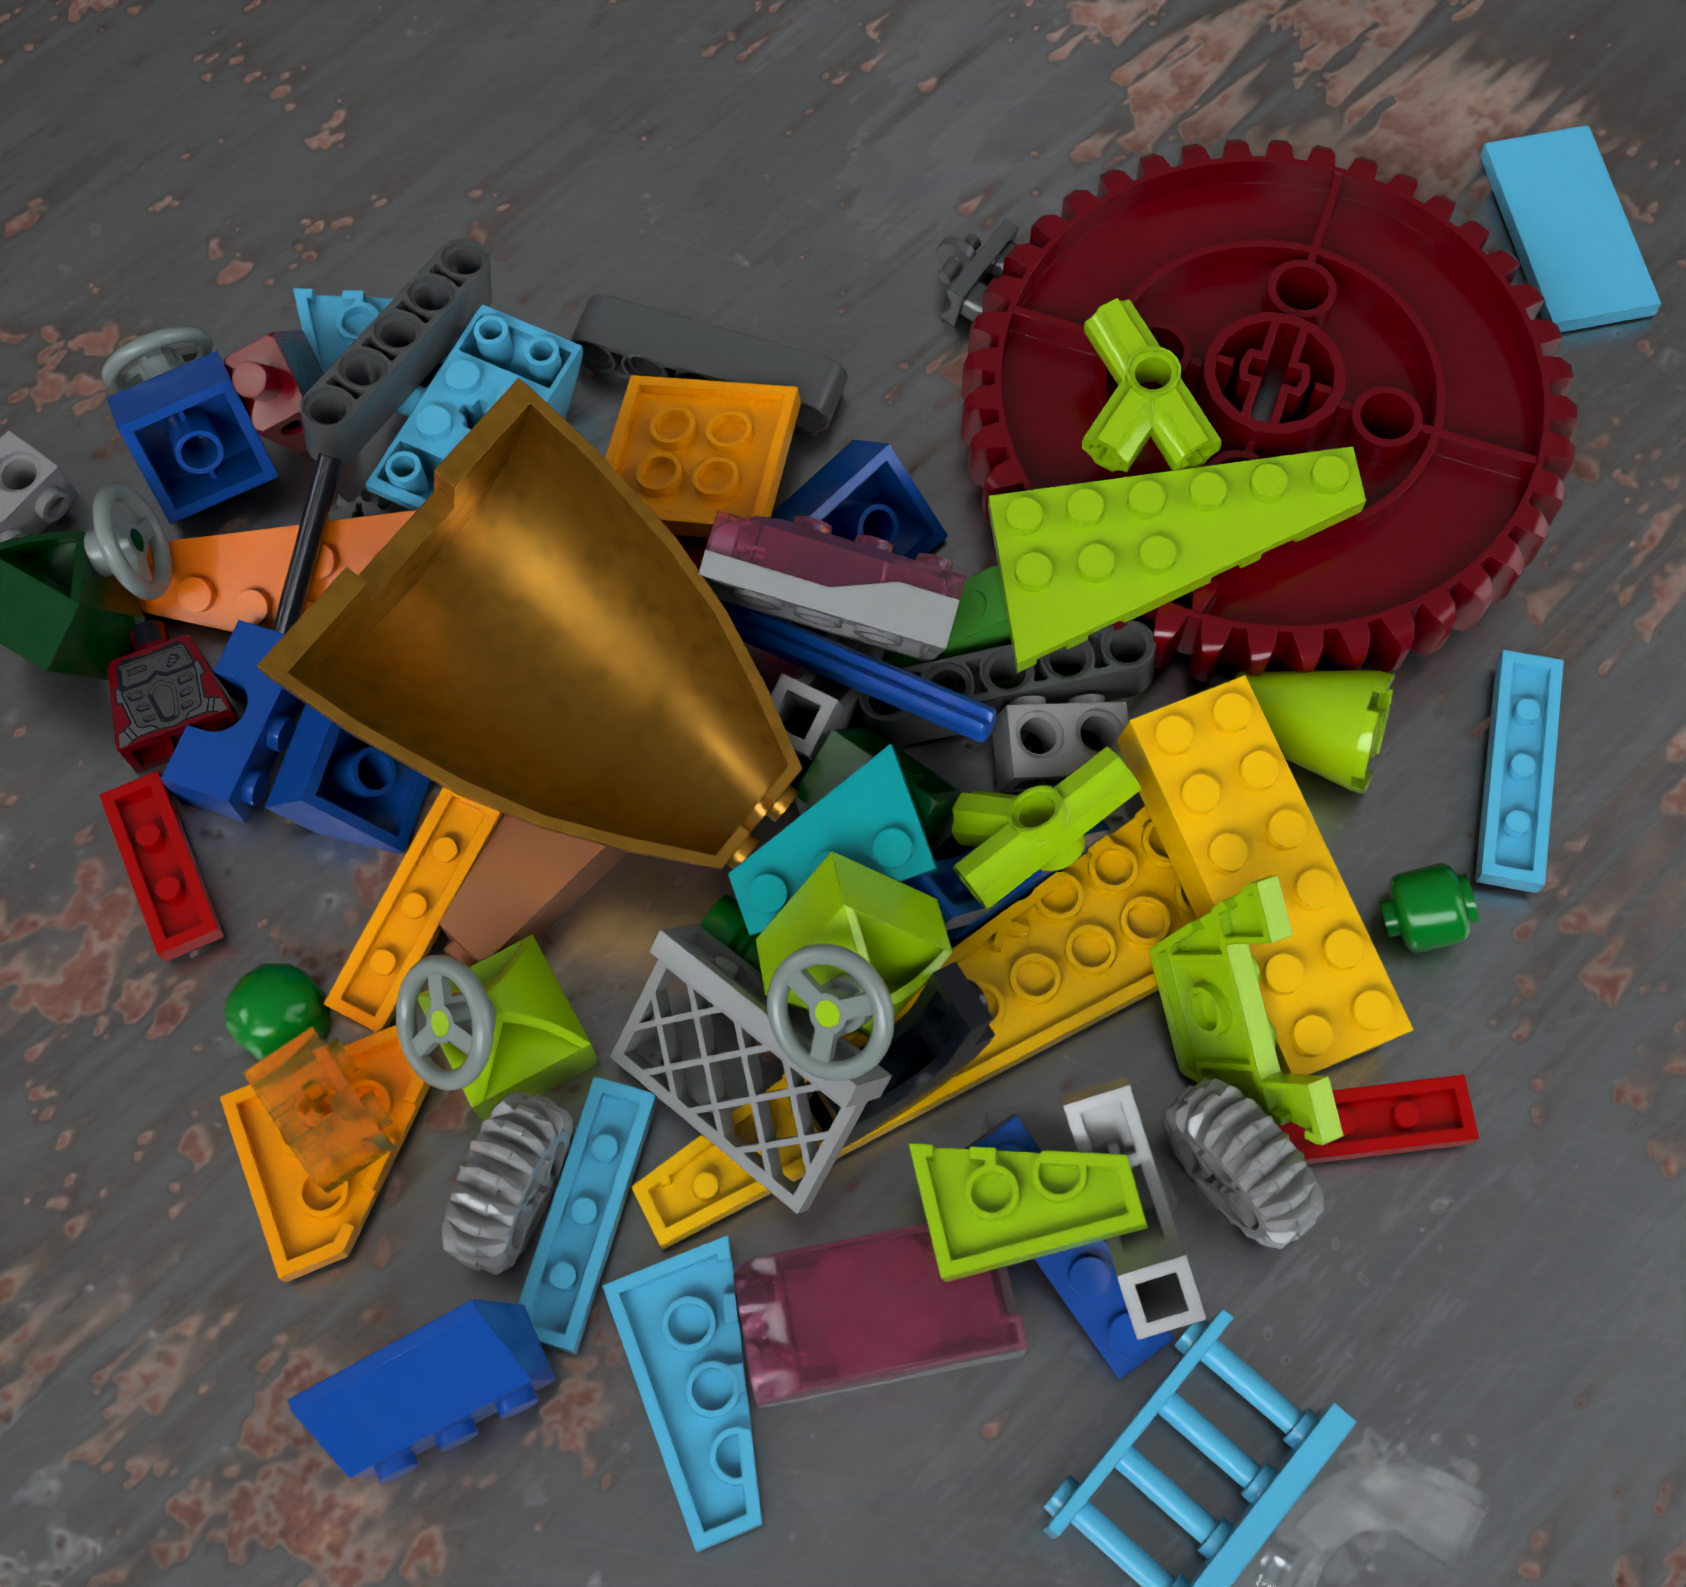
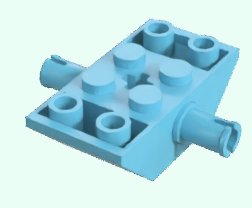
[365,304,584,510]

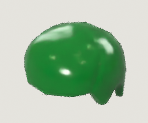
[223,963,330,1065]

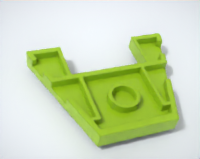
[1148,875,1344,1145]

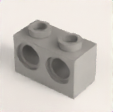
[0,430,79,542]
[992,694,1129,793]

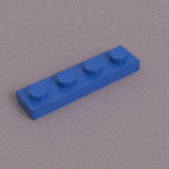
[964,1113,1174,1380]

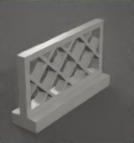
[609,924,892,1214]

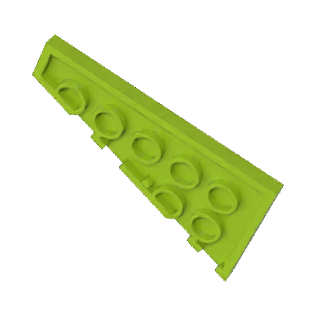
[988,446,1366,673]

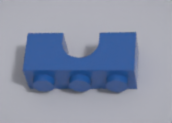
[161,620,303,823]

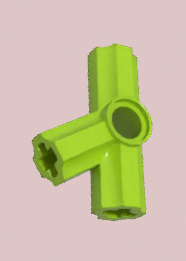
[1082,298,1221,472]
[951,746,1141,911]

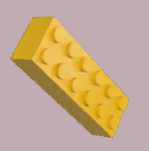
[1116,675,1414,1075]

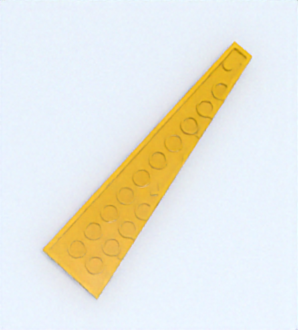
[631,806,1197,1250]

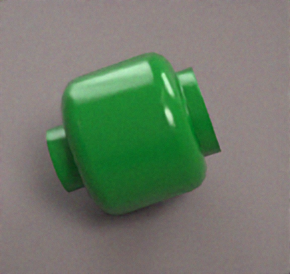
[1379,863,1479,953]

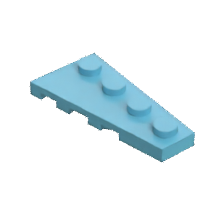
[602,1235,763,1552]

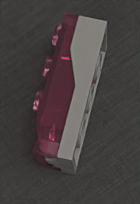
[698,509,967,662]
[733,1223,1028,1409]

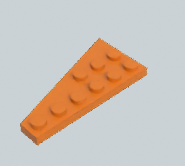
[132,510,417,634]

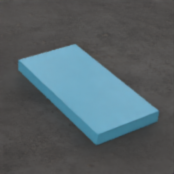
[1479,125,1661,332]

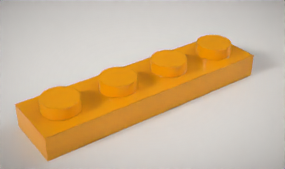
[323,787,504,1033]

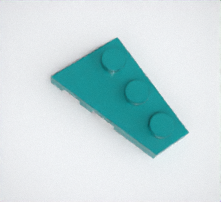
[728,744,938,936]

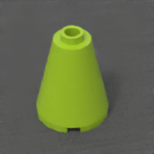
[1223,670,1395,794]

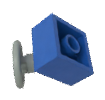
[101,325,279,524]

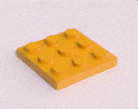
[605,375,801,543]

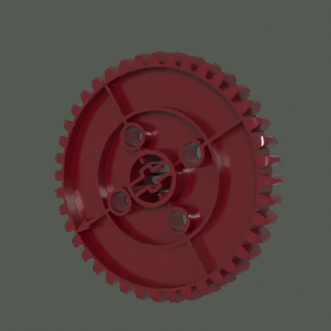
[961,139,1578,683]

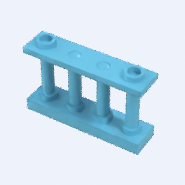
[1043,1309,1357,1587]

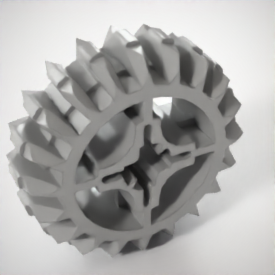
[1162,1078,1325,1250]
[441,1091,574,1275]

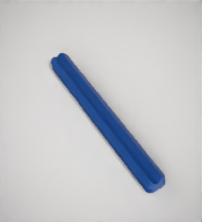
[725,603,997,742]

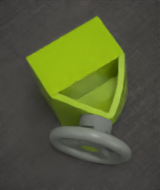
[755,851,953,1081]
[396,934,600,1122]

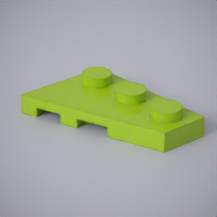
[908,1143,1148,1282]

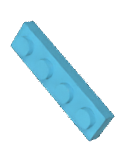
[1475,650,1564,893]
[518,1076,658,1355]

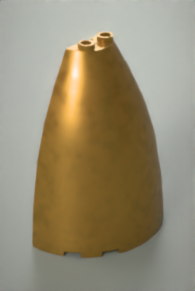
[257,378,802,869]

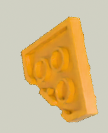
[220,1025,431,1283]

